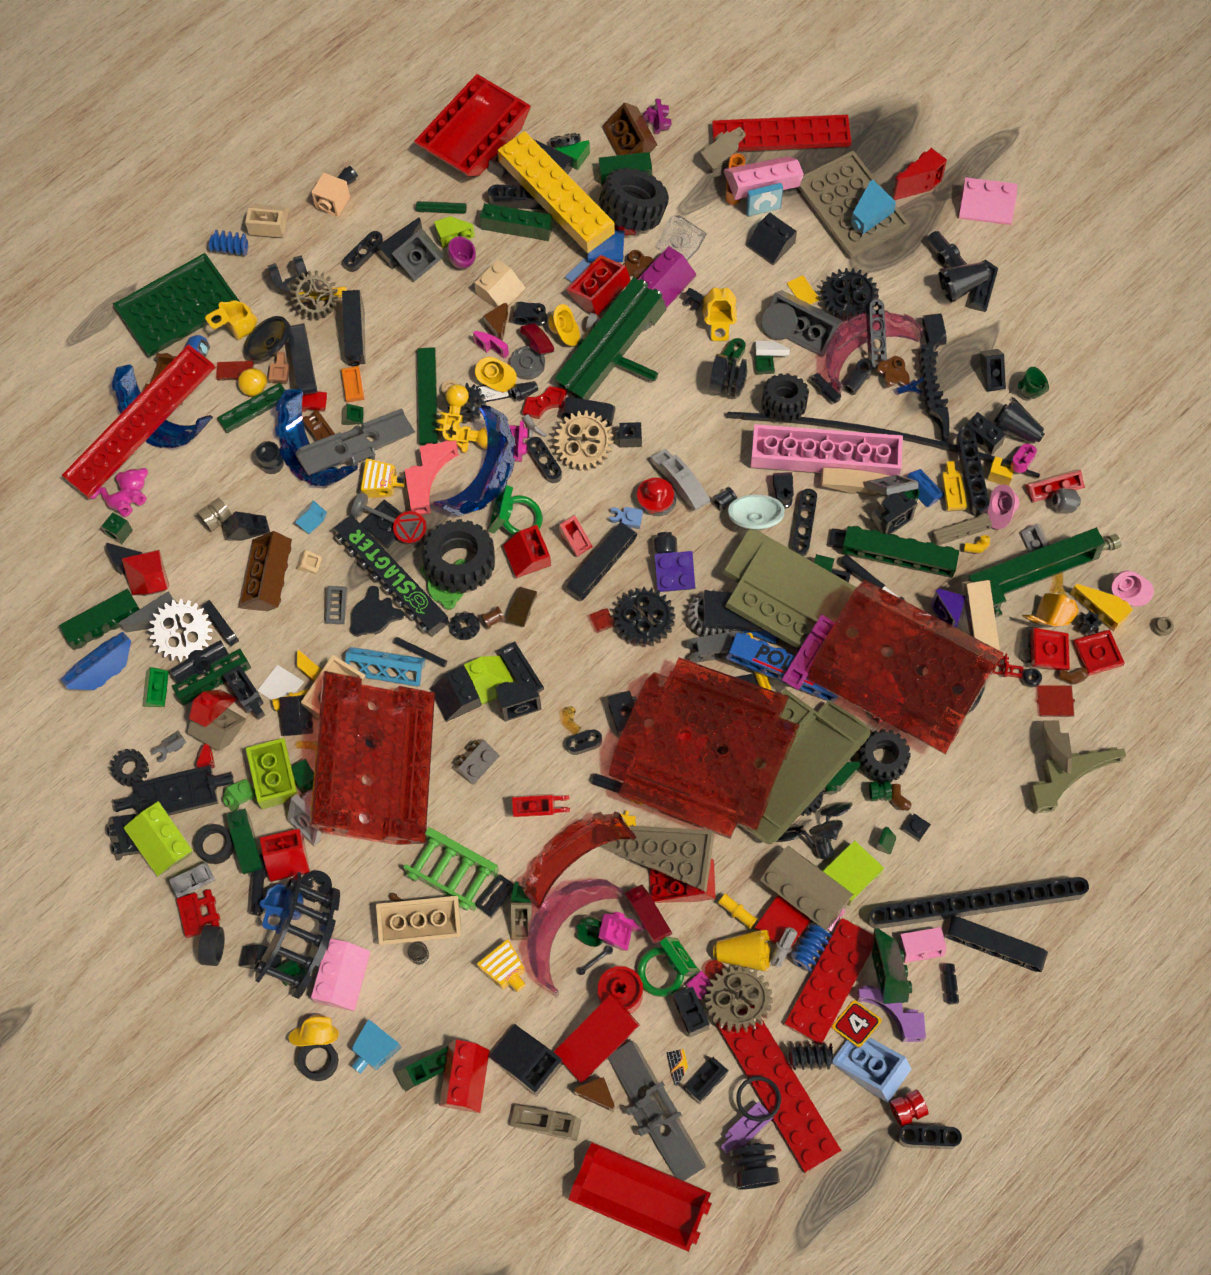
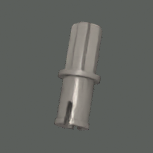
[770,927,797,967]

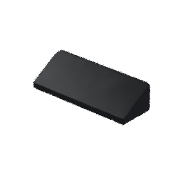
[965,259,998,312]

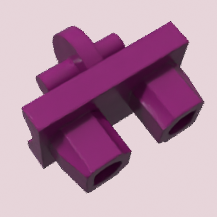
[643,98,672,134]

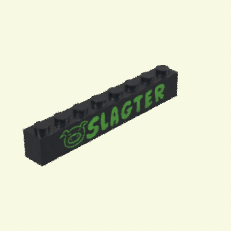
[334,515,449,637]

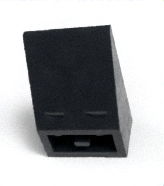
[488,1024,563,1097]

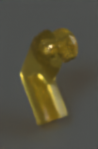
[562,706,581,735]

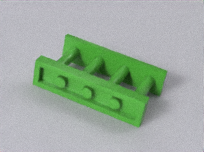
[404,827,499,911]

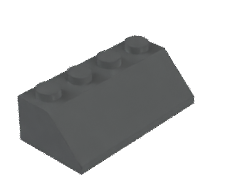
[761,290,844,357]

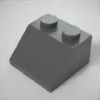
[392,228,444,281]

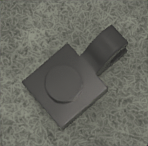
[151,730,187,762]

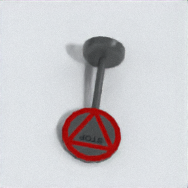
[351,492,427,544]

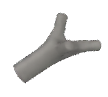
[523,415,547,438]

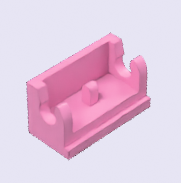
[900,927,947,963]

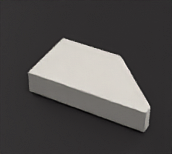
[756,341,790,356]

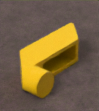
[297,650,322,683]

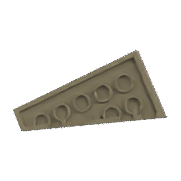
[595,824,715,892]

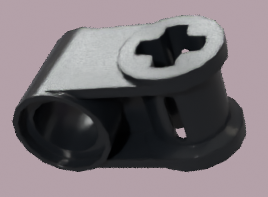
[512,301,548,326]
[773,472,794,509]

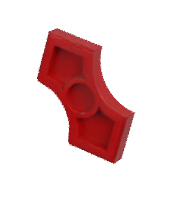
[522,386,567,419]

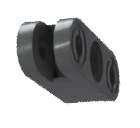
[686,631,742,663]

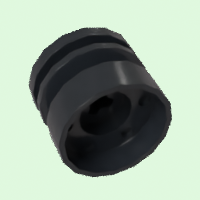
[709,354,748,397]
[730,1143,780,1190]

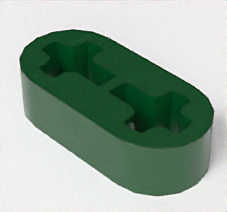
[722,338,746,365]

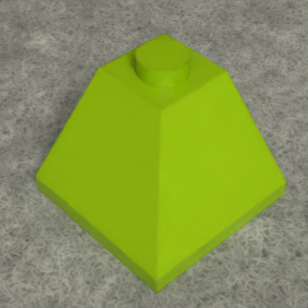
[464,656,513,705]

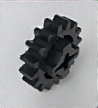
[446,383,487,423]

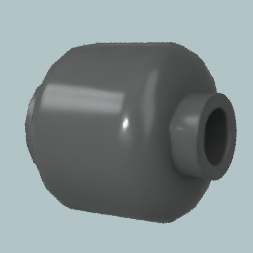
[1051,488,1081,513]

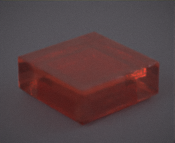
[590,608,615,633]

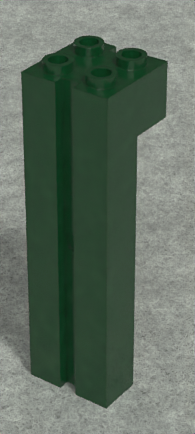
[554,277,667,400]
[968,527,1105,618]

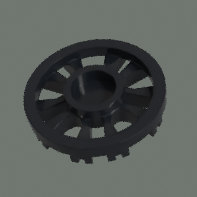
[549,133,581,147]

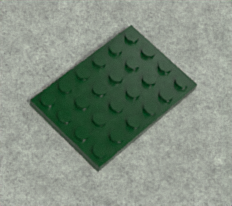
[113,253,240,357]

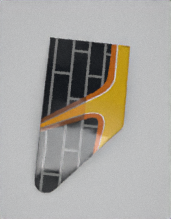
[667,1049,688,1086]

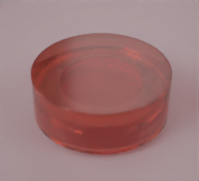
[704,960,725,981]

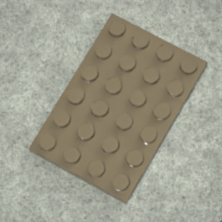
[798,150,910,258]

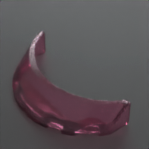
[826,310,923,394]
[527,879,623,998]

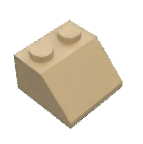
[474,259,526,308]

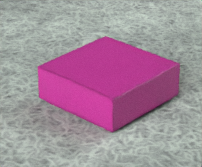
[686,971,712,1001]

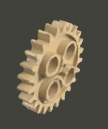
[554,411,614,471]

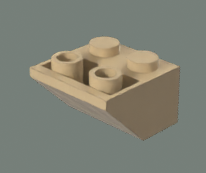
[245,204,289,237]

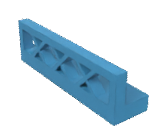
[345,647,425,686]

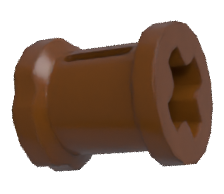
[481,606,505,629]

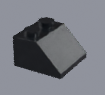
[746,212,797,265]
[430,665,482,722]
[495,681,542,722]

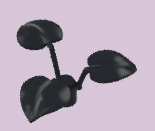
[776,802,853,859]

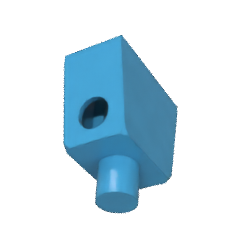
[351,1020,402,1074]

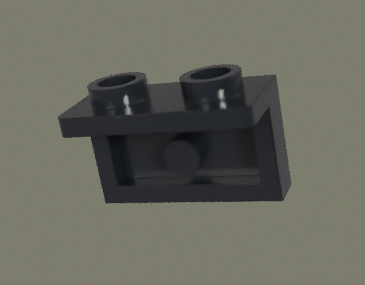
[279,695,313,736]
[106,814,141,861]

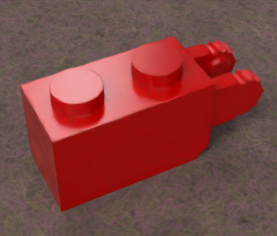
[512,794,570,817]

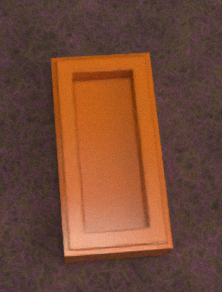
[341,366,365,403]

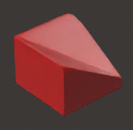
[197,744,215,768]

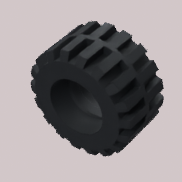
[761,373,809,422]
[858,729,911,783]

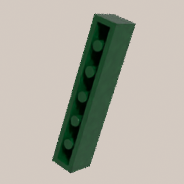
[841,526,960,578]

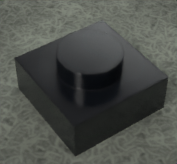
[902,813,931,842]

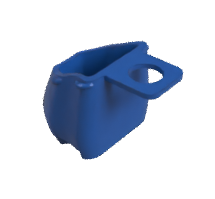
[260,883,304,931]

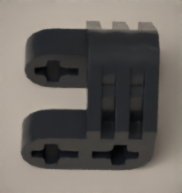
[267,255,308,292]

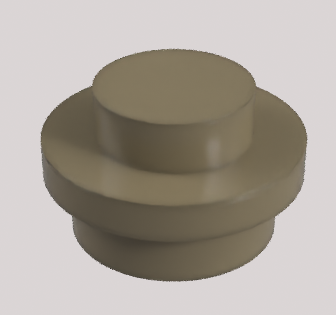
[1154,617,1174,636]

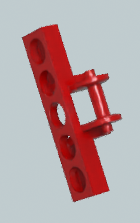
[983,653,1024,679]

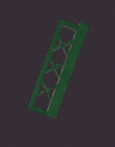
[172,648,251,706]

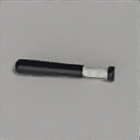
[840,555,905,608]

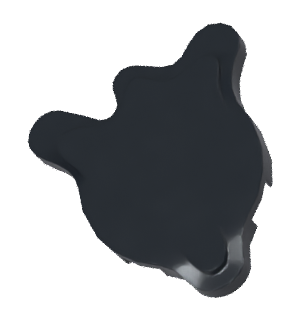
[350,586,405,637]

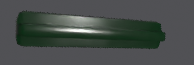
[416,201,467,214]

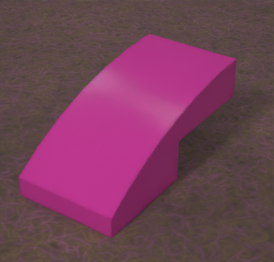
[473,331,509,359]

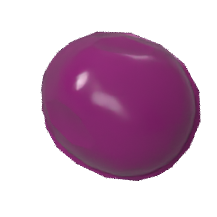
[447,236,476,269]

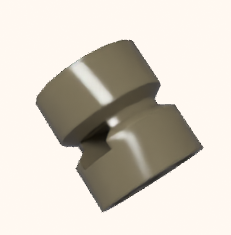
[197,497,232,532]

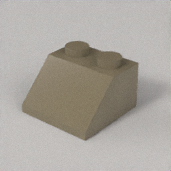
[187,709,246,751]

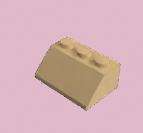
[301,655,366,728]

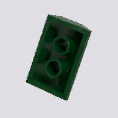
[871,928,912,1004]

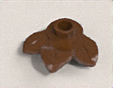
[623,250,654,279]
[876,356,910,388]

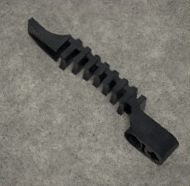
[918,313,950,443]

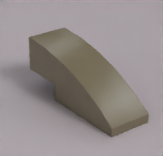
[1042,720,1072,774]
[510,1105,581,1141]

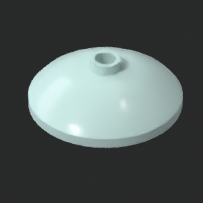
[728,495,785,530]

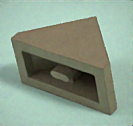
[511,903,533,940]

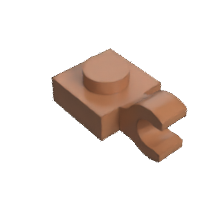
[268,352,290,383]

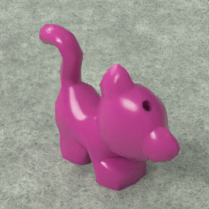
[91,468,148,517]

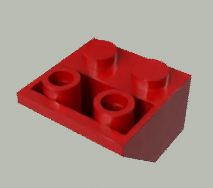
[503,525,551,579]
[260,828,310,882]

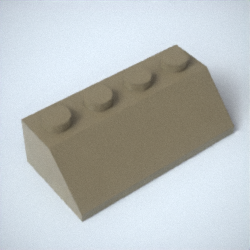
[760,846,854,930]

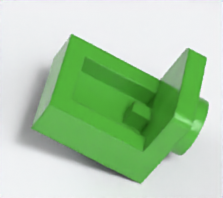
[222,779,256,812]

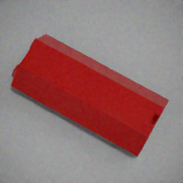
[568,1142,712,1252]

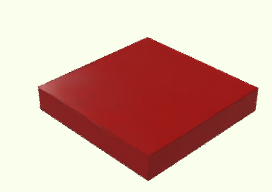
[1031,628,1070,671]
[1073,630,1125,676]

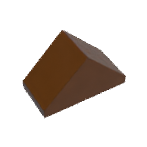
[483,303,509,341]
[574,1077,615,1112]

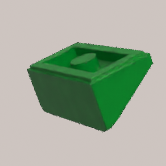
[142,667,169,707]

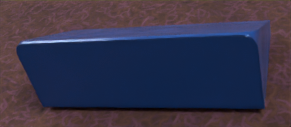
[906,469,945,507]

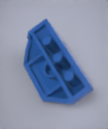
[60,631,131,690]

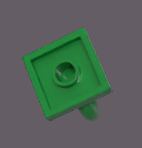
[488,485,543,535]
[637,937,700,997]

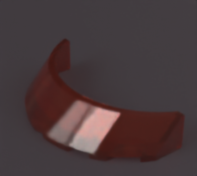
[521,811,637,909]

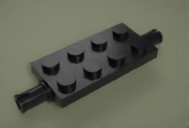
[114,765,234,816]

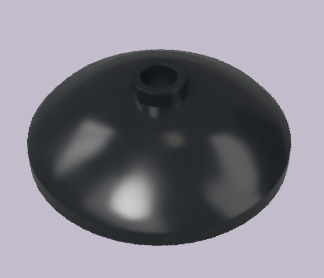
[244,316,290,360]

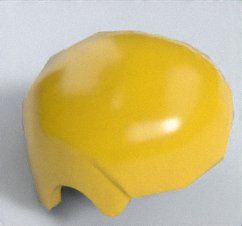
[238,368,268,396]

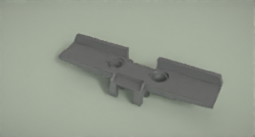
[295,408,415,475]
[609,1040,706,1181]

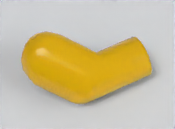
[964,535,990,554]

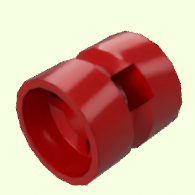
[889,1089,929,1127]

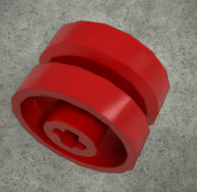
[598,966,643,1014]

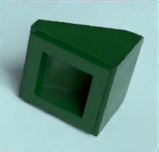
[341,403,364,425]
[814,554,835,572]
[876,826,896,854]

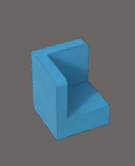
[295,500,327,534]

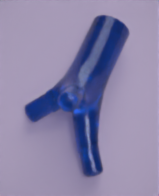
[896,377,924,395]

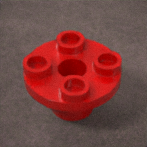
[637,477,674,514]

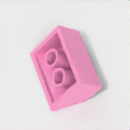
[959,177,1017,225]
[311,939,370,1012]

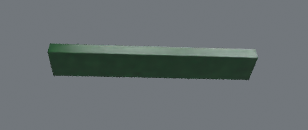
[417,347,438,446]

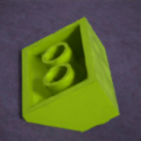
[246,738,297,810]
[124,801,193,877]

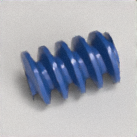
[209,229,248,256]
[791,924,832,972]

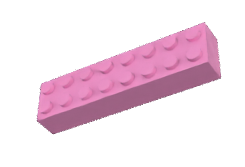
[751,424,903,476]

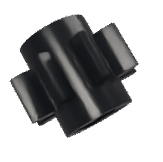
[1076,610,1102,636]

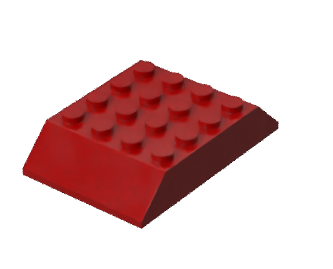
[414,74,531,176]

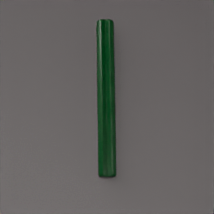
[577,339,658,382]

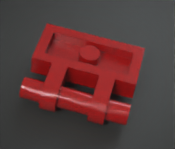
[177,890,221,938]

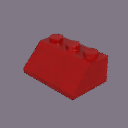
[566,255,631,315]
[439,1039,490,1113]

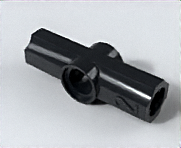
[926,230,967,267]
[170,640,229,684]

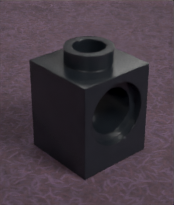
[616,422,642,448]

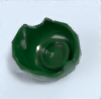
[575,916,603,947]

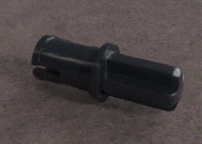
[811,373,842,404]

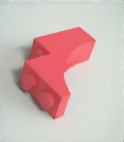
[405,440,459,515]

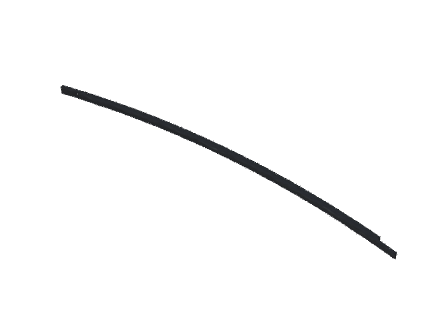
[727,412,1040,479]

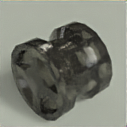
[407,941,429,965]

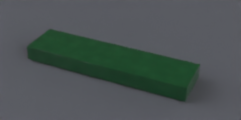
[217,382,289,433]

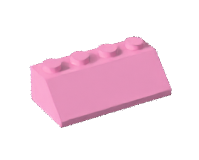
[724,156,804,200]

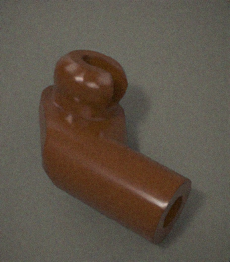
[1058,667,1088,685]
[891,784,912,811]

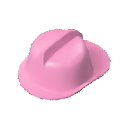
[987,484,1019,529]
[1111,570,1154,606]

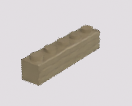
[932,514,992,546]

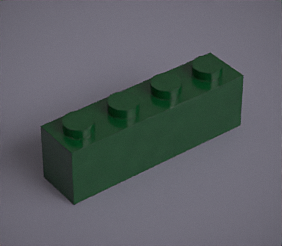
[480,203,553,241]
[59,588,140,650]

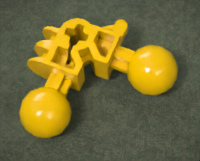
[435,384,499,452]

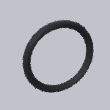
[736,1076,781,1122]

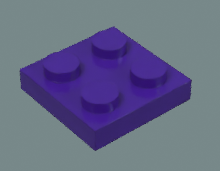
[654,551,696,592]

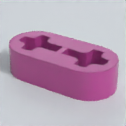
[1011,444,1037,473]

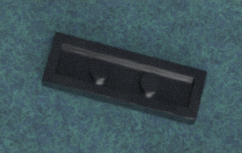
[498,641,544,693]

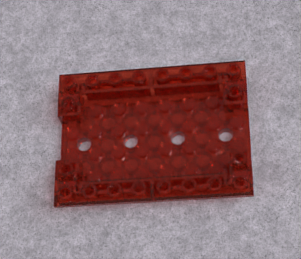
[806,580,1004,755]
[310,671,435,845]

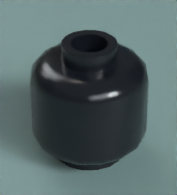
[653,532,678,554]

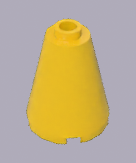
[713,930,770,972]

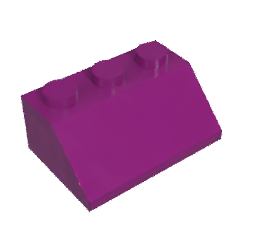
[638,246,696,309]

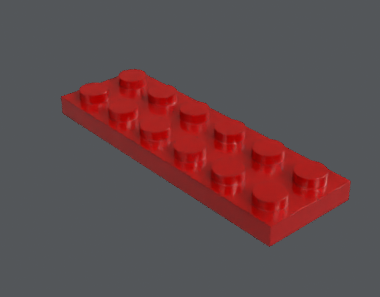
[784,918,873,1046]

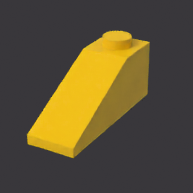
[1070,584,1133,631]

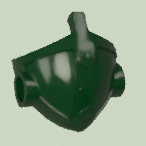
[1018,367,1049,400]

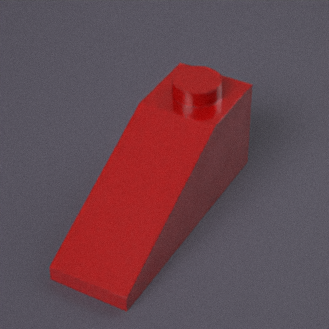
[189,689,237,727]

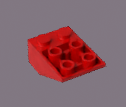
[892,147,947,200]
[649,858,716,903]

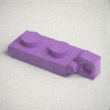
[720,1102,773,1155]

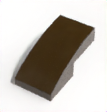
[506,586,537,627]

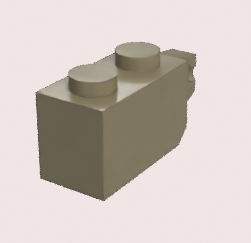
[700,127,746,173]

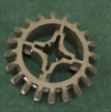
[290,270,338,319]

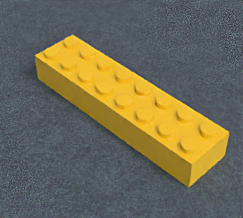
[498,131,615,253]

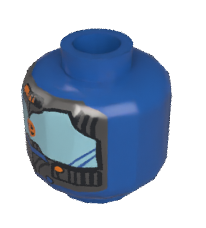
[184,335,210,357]

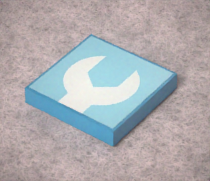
[746,183,783,217]

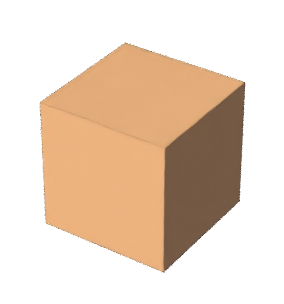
[311,173,350,216]

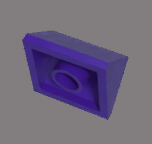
[931,589,966,637]

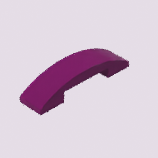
[781,615,838,690]

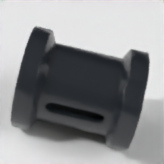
[712,487,737,510]

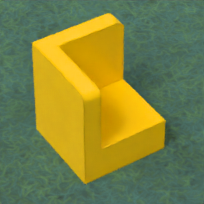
[987,456,1014,486]

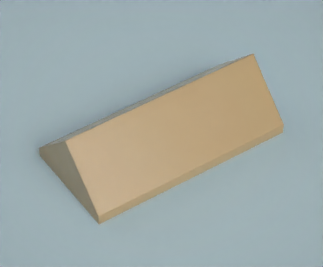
[376,896,461,945]

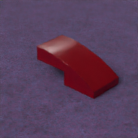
[520,323,555,354]

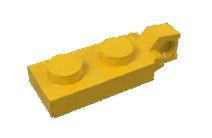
[942,461,967,511]

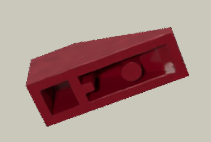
[624,884,672,944]

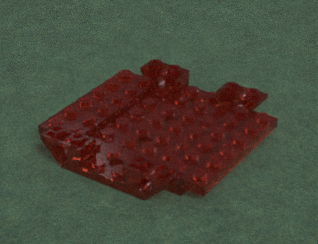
[609,657,800,839]

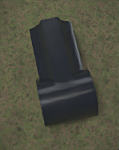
[842,358,873,395]

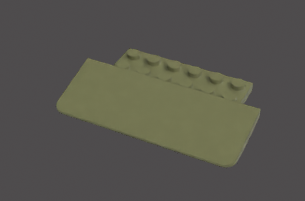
[722,530,879,665]
[709,688,870,844]

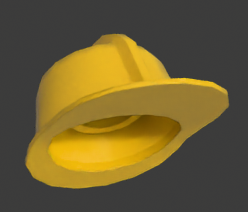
[548,304,580,346]
[475,357,517,392]
[288,1015,339,1046]

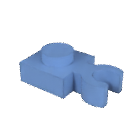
[609,507,643,529]

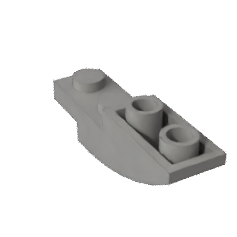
[651,449,710,511]

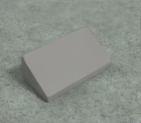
[1020,523,1050,552]

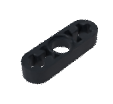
[343,231,384,272]
[527,437,562,483]
[201,600,239,647]

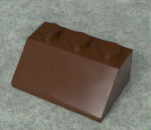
[602,102,657,155]

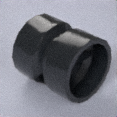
[256,441,284,474]

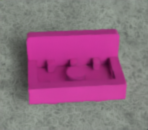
[500,421,528,462]
[599,912,642,951]

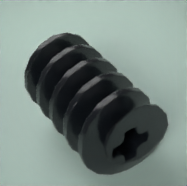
[789,1043,833,1070]

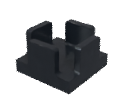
[871,492,918,535]

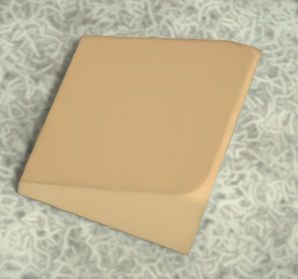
[296,550,322,574]

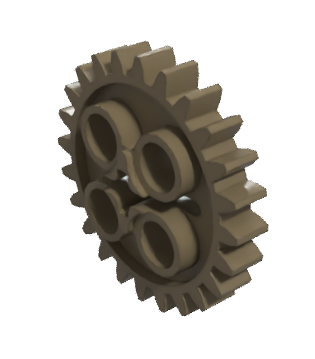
[705,965,773,1033]

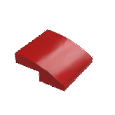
[754,895,812,948]

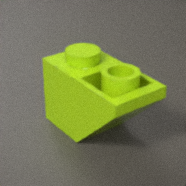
[434,216,475,248]

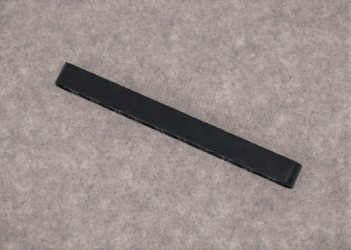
[868,877,1089,929]

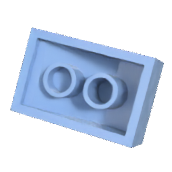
[832,1037,911,1102]

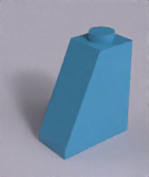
[851,180,896,235]

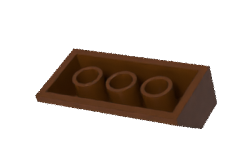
[238,531,292,611]

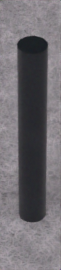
[394,637,448,667]

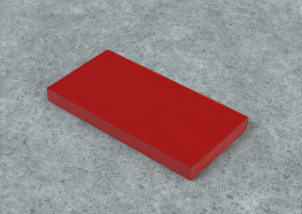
[554,994,640,1083]

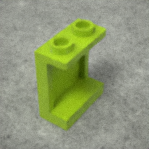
[823,840,884,906]

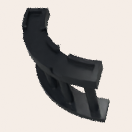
[254,872,340,999]

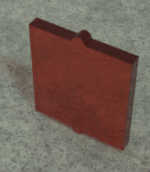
[1036,685,1075,717]

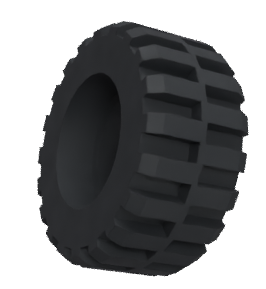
[599,168,669,231]
[422,519,495,593]

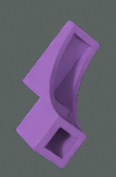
[857,986,926,1042]

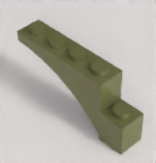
[1029,747,1126,814]

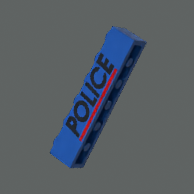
[725,632,845,702]

